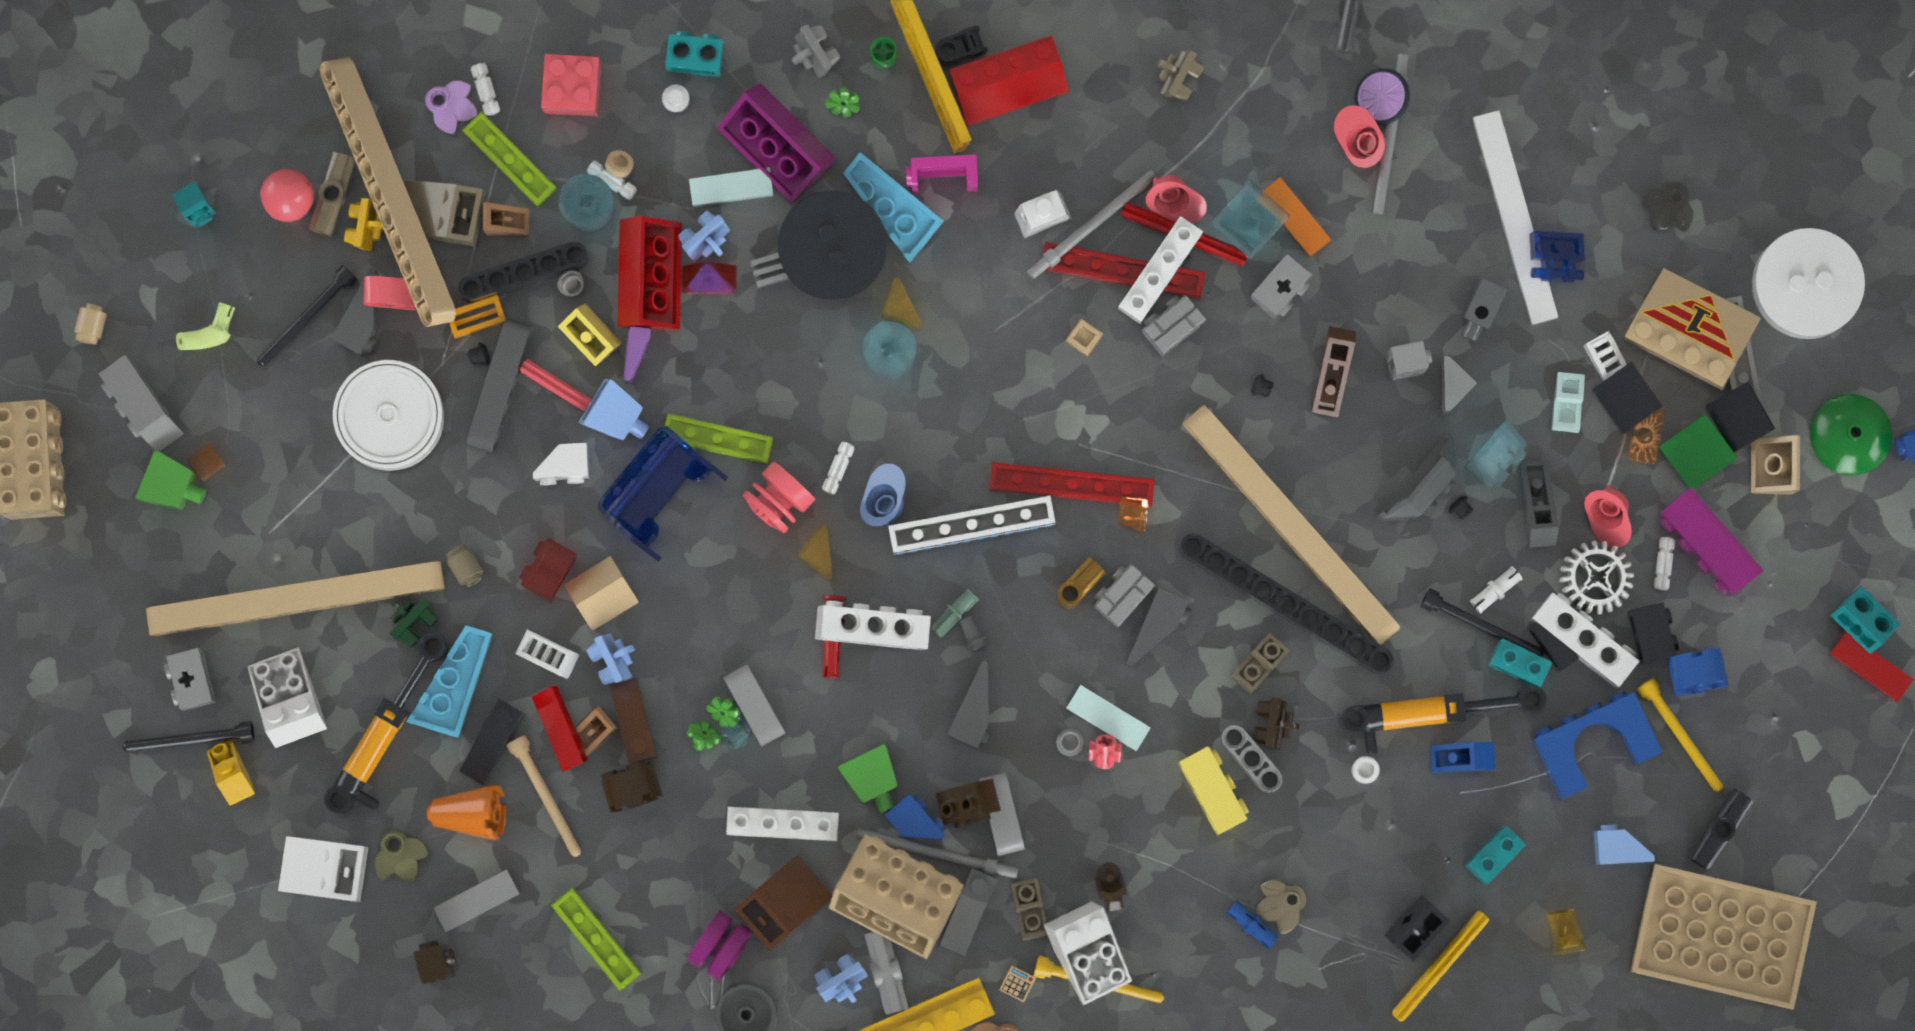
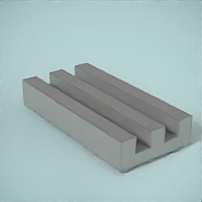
[750,253,789,288]

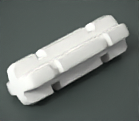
[471,63,500,116]
[587,161,637,200]
[822,442,854,494]
[1653,537,1675,591]

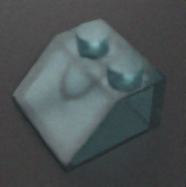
[1465,420,1528,489]

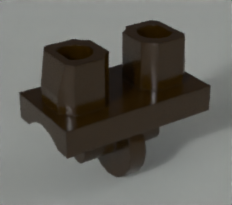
[1253,698,1300,750]
[1095,862,1127,911]

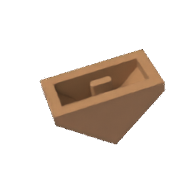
[483,202,529,236]
[575,706,619,756]

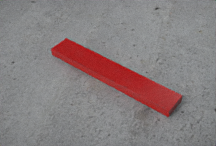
[1043,241,1205,300]
[989,462,1155,507]

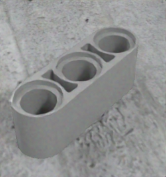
[723,664,785,747]
[1220,725,1283,793]
[979,772,1025,856]

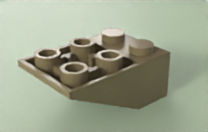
[405,180,486,247]

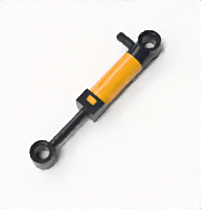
[324,632,449,814]
[1340,686,1547,754]

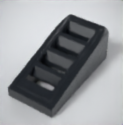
[1528,622,1579,672]

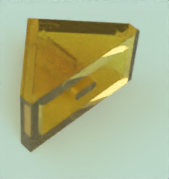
[881,277,923,331]
[797,524,834,581]
[1546,909,1586,956]

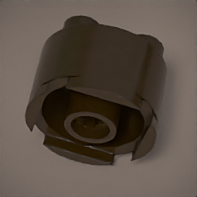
[601,761,663,813]

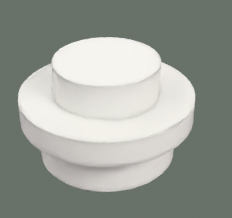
[662,85,689,112]

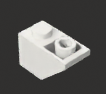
[533,443,590,485]

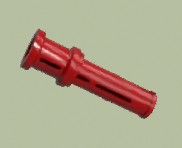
[822,595,847,678]

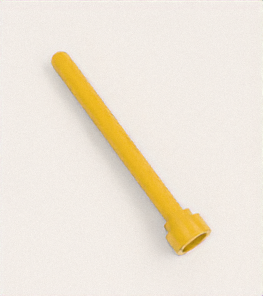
[1636,677,1723,792]
[1033,955,1164,1003]

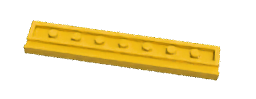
[889,0,972,154]
[859,978,995,1031]

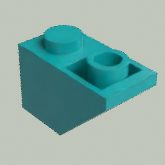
[172,181,216,227]

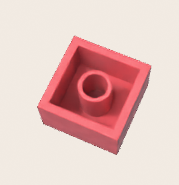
[541,54,602,117]

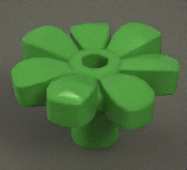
[826,87,860,118]
[706,696,740,728]
[687,720,722,751]

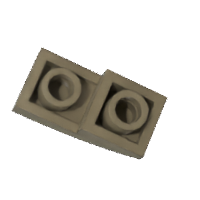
[1230,632,1290,695]
[1010,878,1048,941]

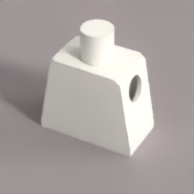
[1014,190,1072,238]

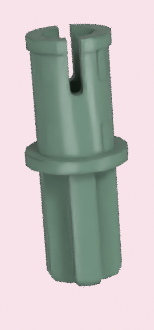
[931,588,979,637]

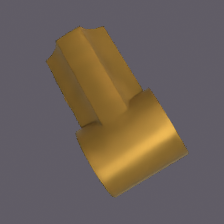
[1057,557,1106,609]

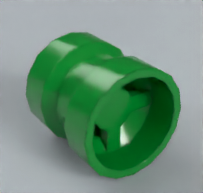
[870,37,897,69]

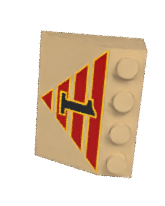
[1625,268,1761,390]

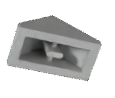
[1441,356,1477,414]

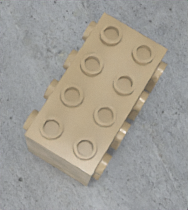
[0,399,66,520]
[829,834,964,959]

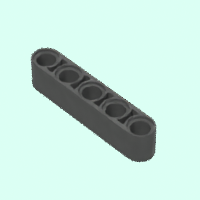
[467,318,533,452]

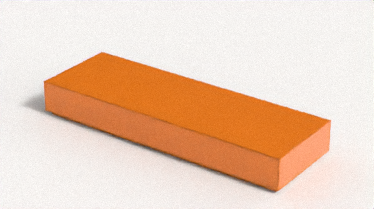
[1259,177,1331,258]

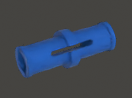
[1226,900,1279,949]

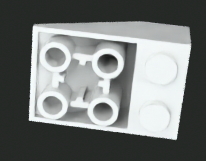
[247,647,327,748]
[278,836,368,902]
[1044,902,1132,1005]

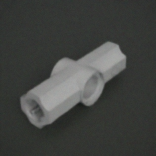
[864,932,909,1015]

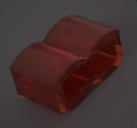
[519,538,578,603]

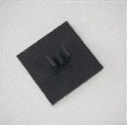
[1592,361,1663,434]
[1706,381,1775,452]

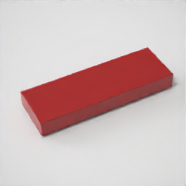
[1829,631,1914,702]
[531,685,588,772]

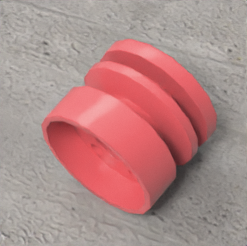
[742,461,815,534]

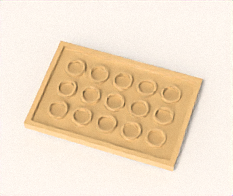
[1630,864,1817,1010]

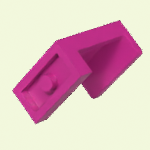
[906,154,978,194]

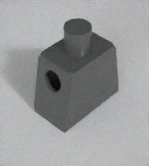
[1462,278,1508,341]

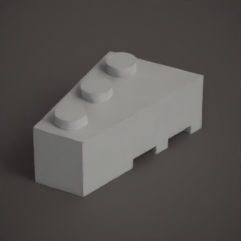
[99,355,184,452]

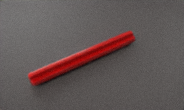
[1121,202,1249,266]

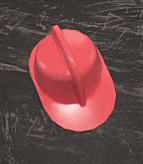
[1334,105,1386,168]
[1146,175,1207,224]
[1584,485,1632,548]

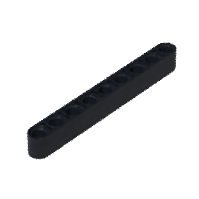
[1180,533,1394,674]

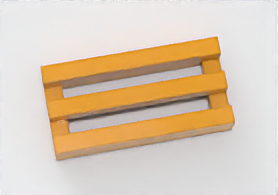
[449,295,506,339]

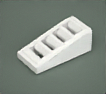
[1583,331,1627,381]
[515,629,579,679]

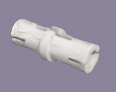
[1469,566,1523,614]

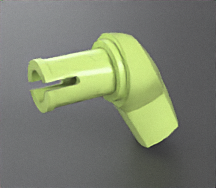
[176,303,235,350]

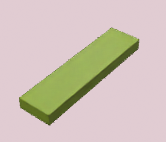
[462,112,557,207]
[661,413,774,465]
[551,888,642,991]

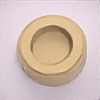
[605,150,634,178]

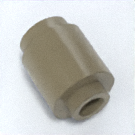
[446,545,484,587]

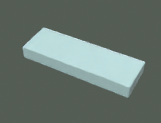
[689,168,774,207]
[1066,685,1150,751]

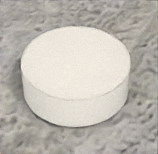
[1351,756,1380,784]

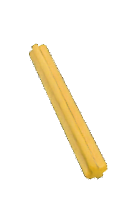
[1392,911,1489,1022]

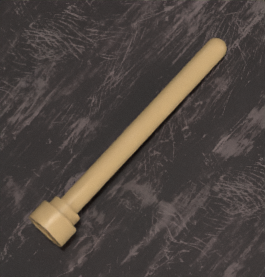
[506,735,581,857]

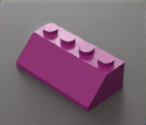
[717,83,836,203]
[1658,487,1764,597]

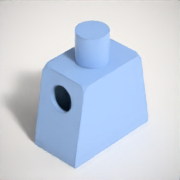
[578,378,649,440]

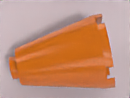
[427,785,506,840]

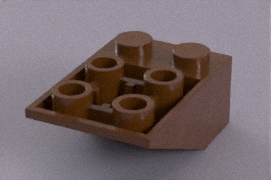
[734,855,833,951]

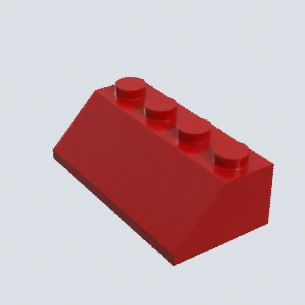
[949,35,1069,126]
[617,216,682,330]

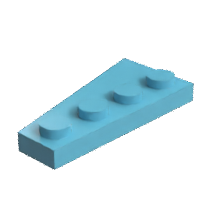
[843,152,944,263]
[406,625,493,739]

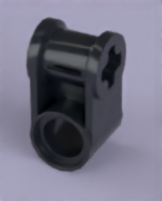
[935,25,989,67]

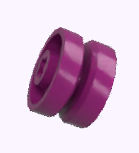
[687,910,753,982]

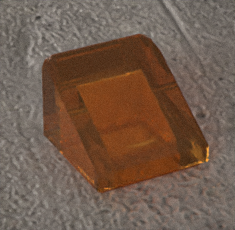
[187,443,226,481]
[1118,497,1148,532]

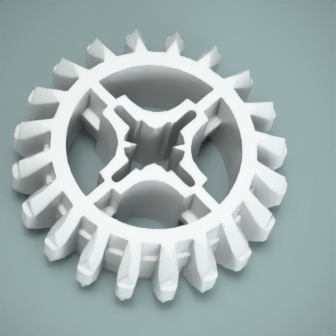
[1559,541,1634,615]

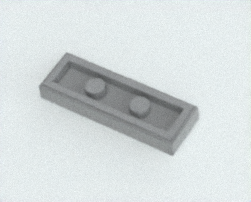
[433,869,520,933]

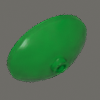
[1810,394,1892,476]

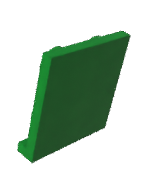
[1659,414,1737,490]

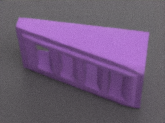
[623,326,652,384]

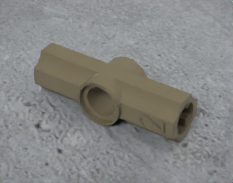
[309,152,356,237]

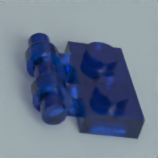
[1529,231,1585,283]

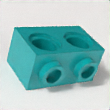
[665,31,724,77]
[1830,586,1900,654]
[1487,639,1552,687]
[1464,825,1526,885]

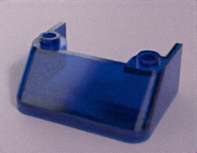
[598,426,728,562]

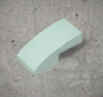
[1551,372,1585,433]

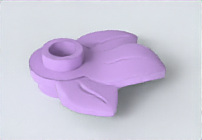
[425,81,477,134]

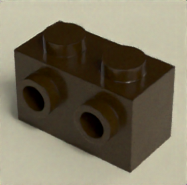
[936,779,1001,828]
[413,941,456,984]

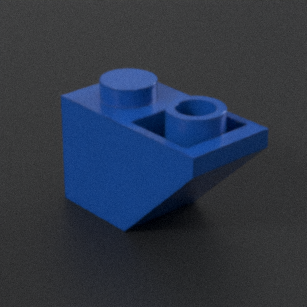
[885,794,946,840]

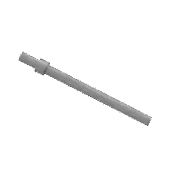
[1372,54,1409,215]
[1027,170,1157,279]
[856,828,1019,879]

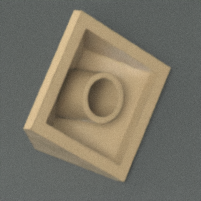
[1751,435,1800,495]
[564,556,639,631]

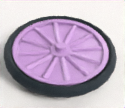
[1355,68,1410,125]

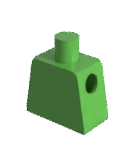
[135,450,206,510]
[838,744,898,814]

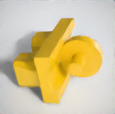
[344,198,384,252]

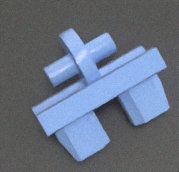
[678,211,731,262]
[586,633,635,685]
[815,954,868,1004]

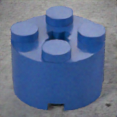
[1667,648,1729,697]

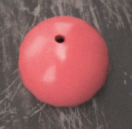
[260,169,314,222]

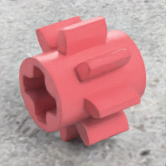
[1089,735,1122,769]

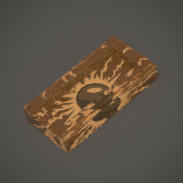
[1627,410,1666,465]

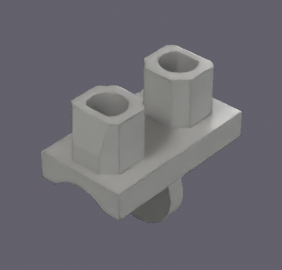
[792,24,840,78]

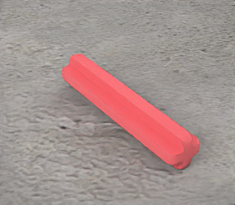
[520,359,592,412]

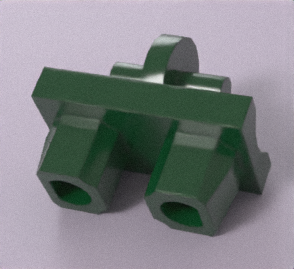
[389,598,439,648]

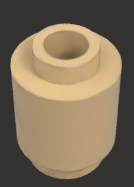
[74,303,107,345]

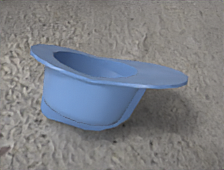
[860,464,906,526]

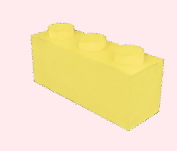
[1178,747,1249,836]

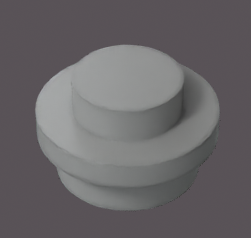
[557,269,584,296]
[1056,729,1084,756]

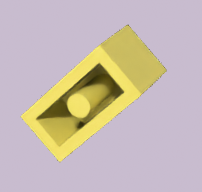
[558,303,622,366]

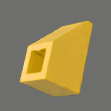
[207,740,255,806]

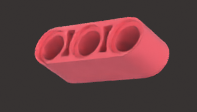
[363,276,417,311]

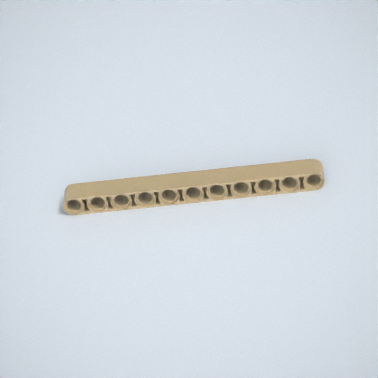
[320,57,456,327]
[1183,405,1400,645]
[146,561,445,636]

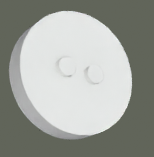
[1752,228,1865,339]
[333,360,445,471]

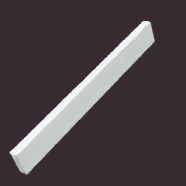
[1472,110,1558,325]

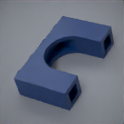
[1532,691,1663,799]

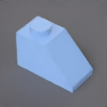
[1594,825,1655,865]

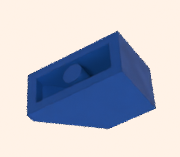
[1430,742,1496,773]

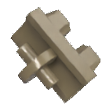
[1156,50,1205,100]

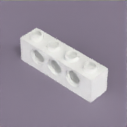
[1118,216,1203,324]
[1529,593,1639,689]
[815,601,931,650]
[726,807,839,841]

